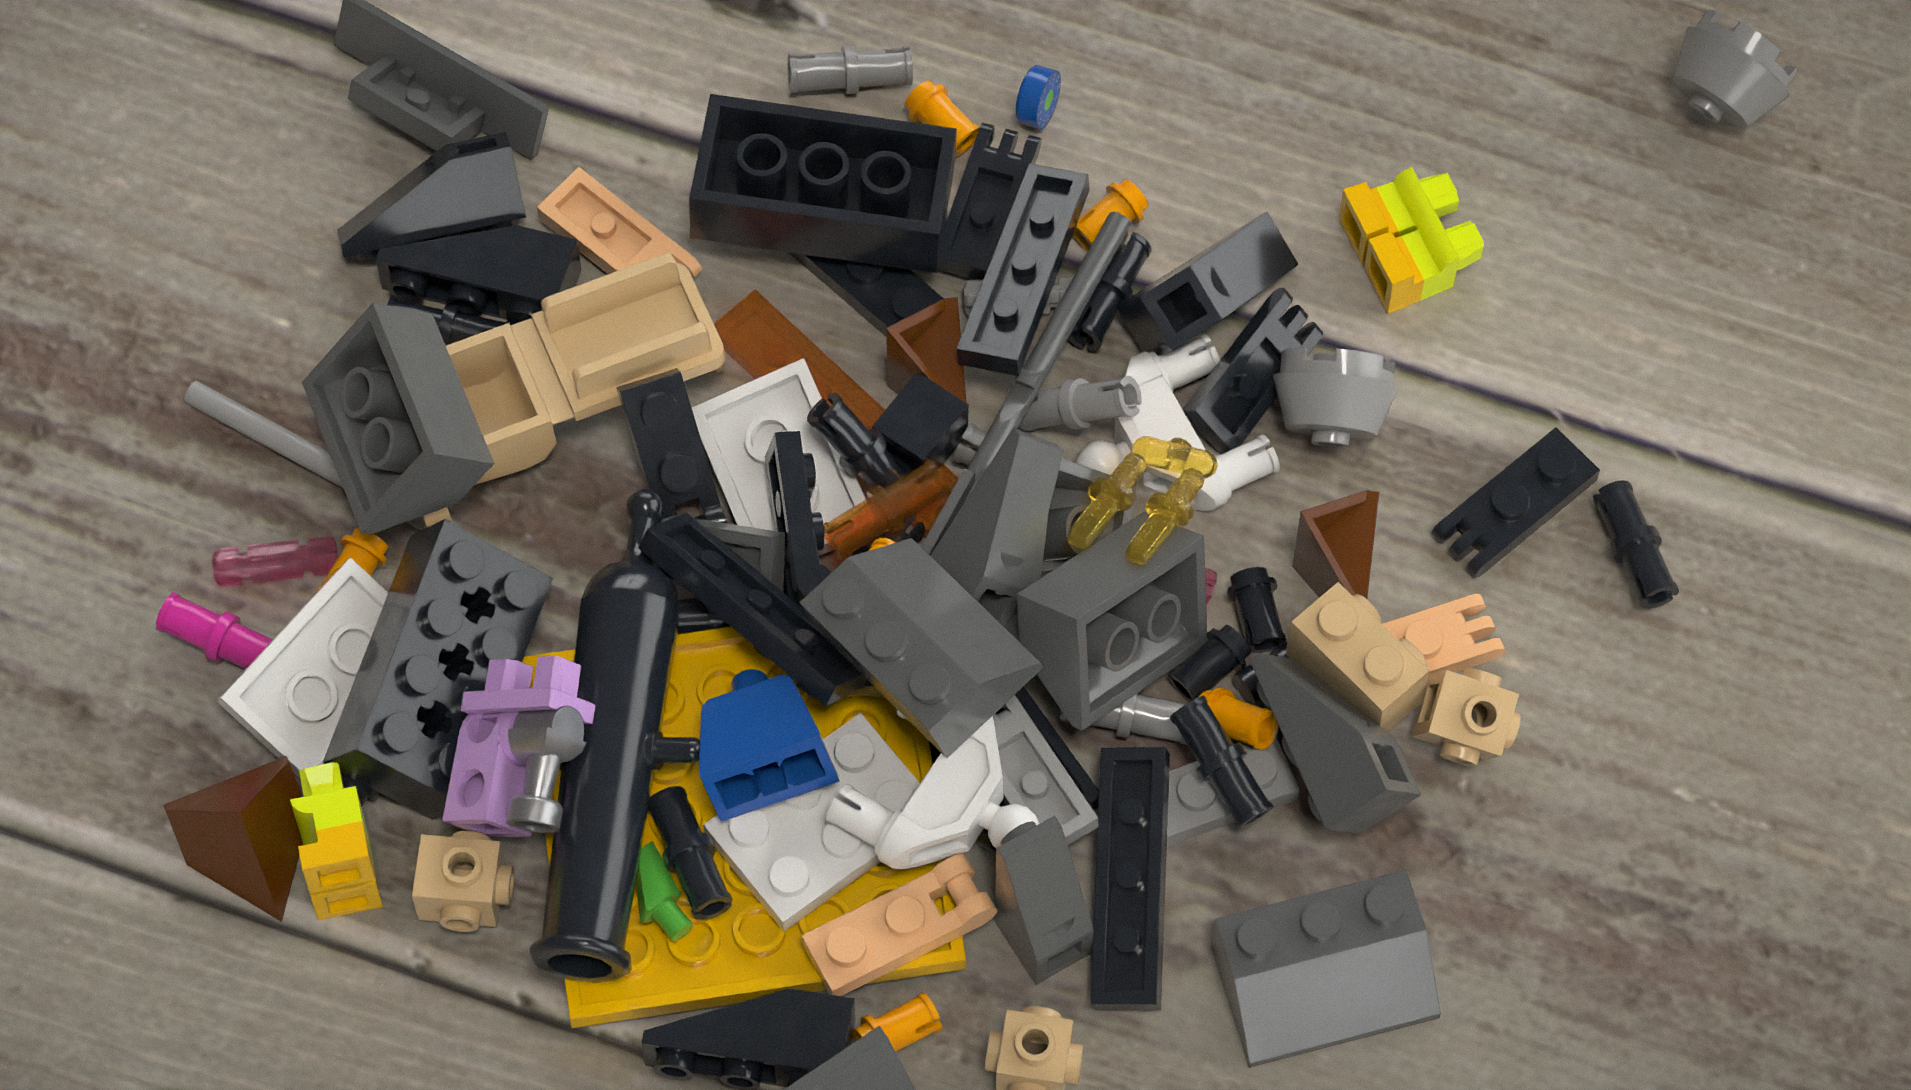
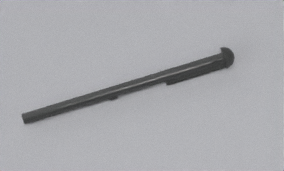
[921,212,1131,555]

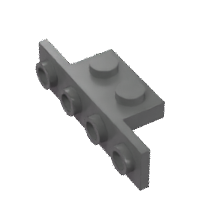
[334,0,549,159]

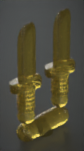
[1067,436,1218,565]

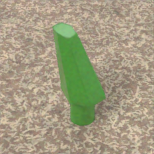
[636,841,693,941]

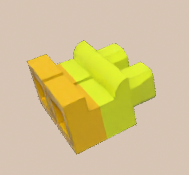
[1338,167,1484,315]
[290,762,383,920]

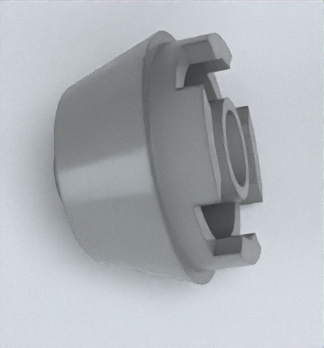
[1673,10,1798,128]
[1273,347,1399,448]

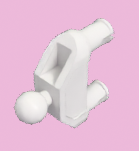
[1076,334,1280,511]
[826,710,1040,869]

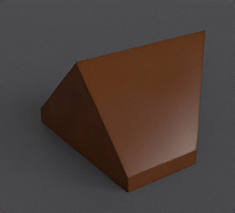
[886,297,967,403]
[1292,490,1379,599]
[163,756,303,922]

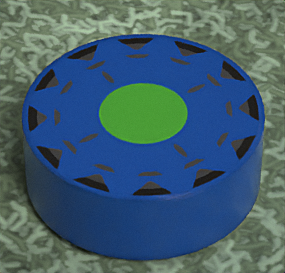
[1016,65,1061,129]

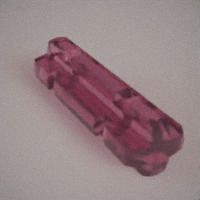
[212,536,339,587]

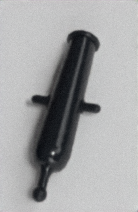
[530,489,700,983]

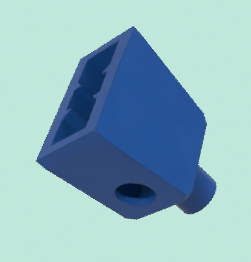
[699,669,840,822]

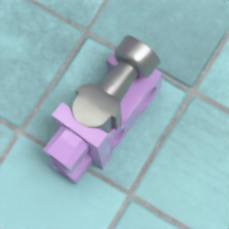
[442,656,596,838]

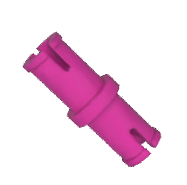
[156,592,273,669]

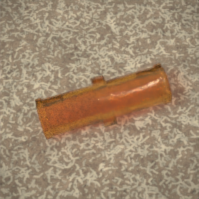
[823,459,951,560]

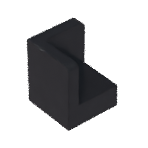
[872,374,969,488]

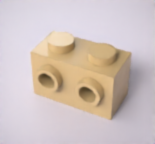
[1286,582,1430,732]

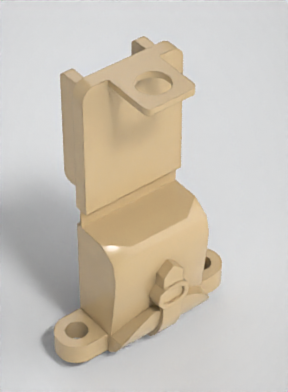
[421,253,725,528]

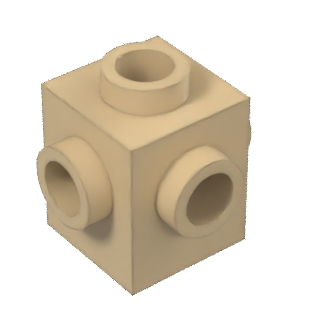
[1411,668,1521,767]
[412,831,515,932]
[985,1006,1084,1090]

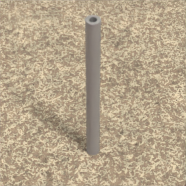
[184,381,462,530]

